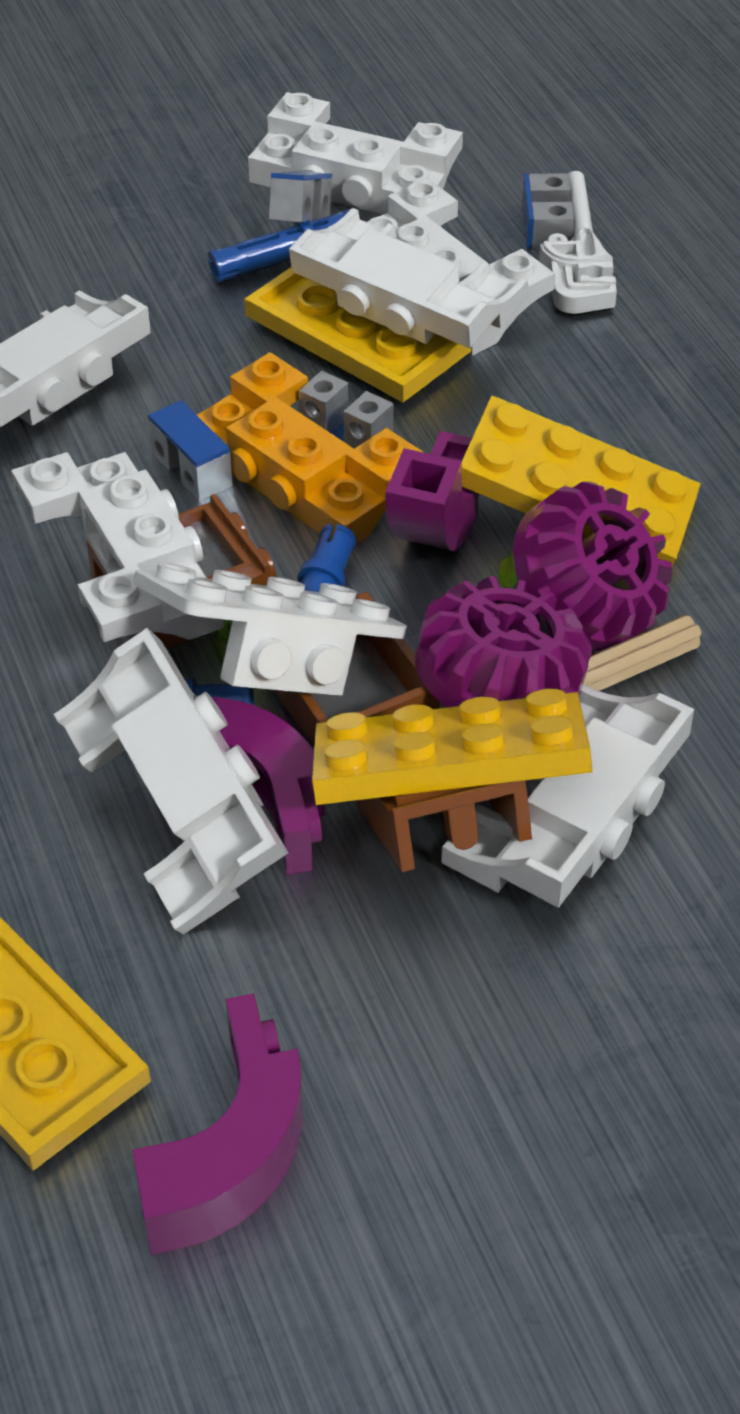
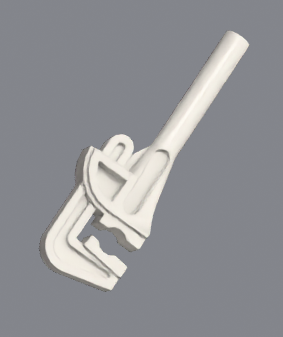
[539,171,617,314]

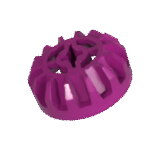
[513,481,672,650]
[415,576,592,708]

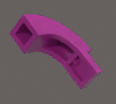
[385,431,480,551]
[197,696,325,875]
[132,993,303,1255]

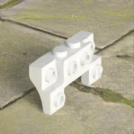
[248,92,463,214]
[368,178,555,356]
[289,208,529,348]
[0,290,151,427]
[11,452,224,642]
[53,628,288,935]
[441,685,694,908]

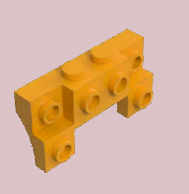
[197,352,425,545]

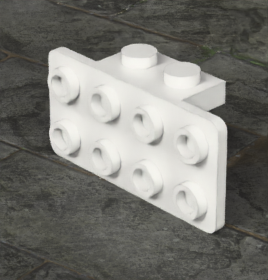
[133,563,407,696]

